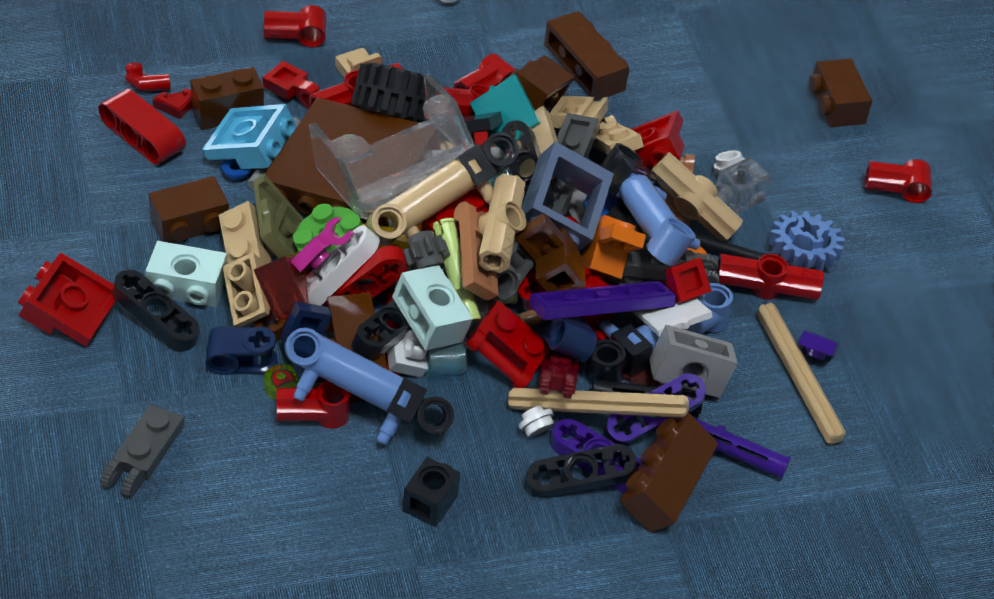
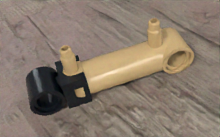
[366,132,519,245]

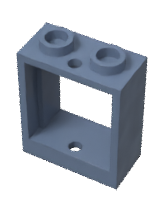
[522,141,614,251]

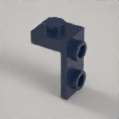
[280,301,332,383]

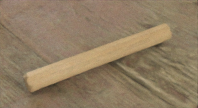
[757,302,846,445]
[508,388,689,418]

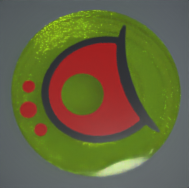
[264,364,300,400]

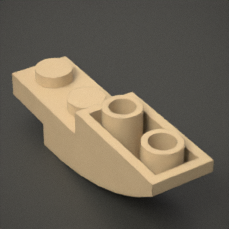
[219,201,273,327]

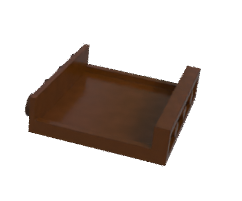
[265,98,440,227]

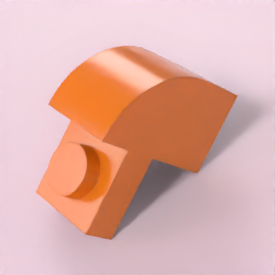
[581,215,646,282]

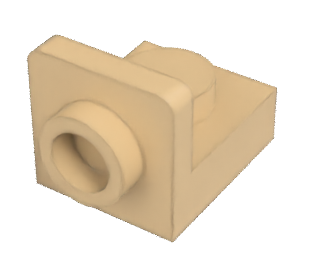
[335,48,382,77]

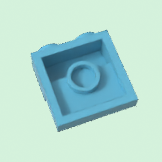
[202,104,296,169]

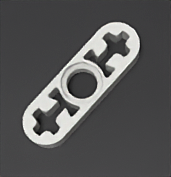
[295,225,380,306]

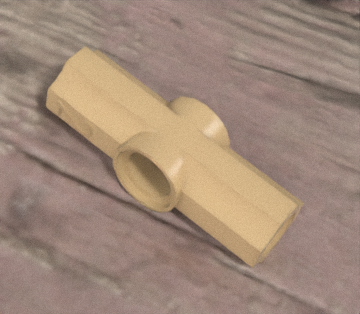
[651,152,743,242]
[478,174,526,273]

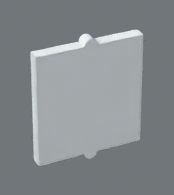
[632,297,712,337]

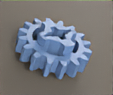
[769,211,845,271]

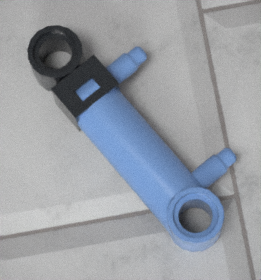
[600,143,700,266]
[587,283,733,386]
[285,328,454,445]

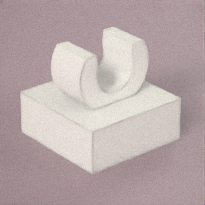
[387,330,428,377]

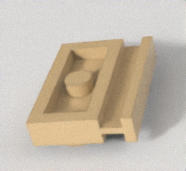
[550,96,608,131]

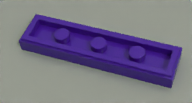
[529,281,676,320]

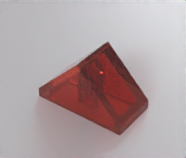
[254,251,309,321]

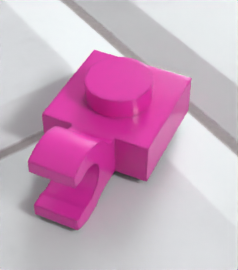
[290,217,354,272]

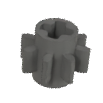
[403,230,450,271]

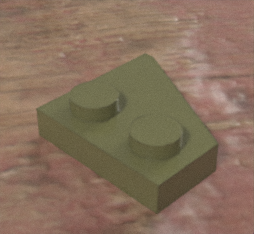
[253,173,304,264]

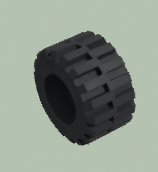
[351,62,441,124]

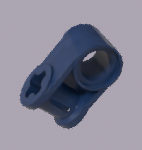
[541,316,597,362]
[205,326,278,375]

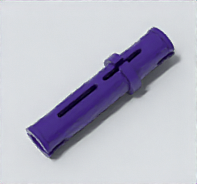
[695,418,791,479]

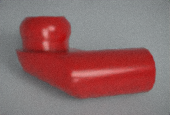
[124,62,171,92]

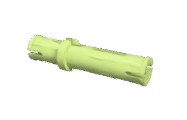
[432,218,482,325]

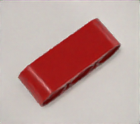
[98,89,186,165]

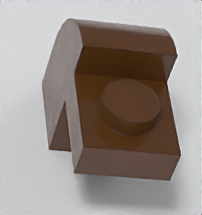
[515,213,586,292]

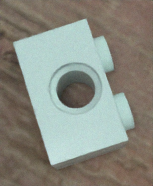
[145,241,227,308]
[392,265,473,351]

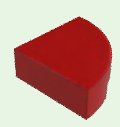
[153,89,192,119]

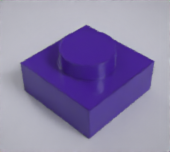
[798,330,839,360]

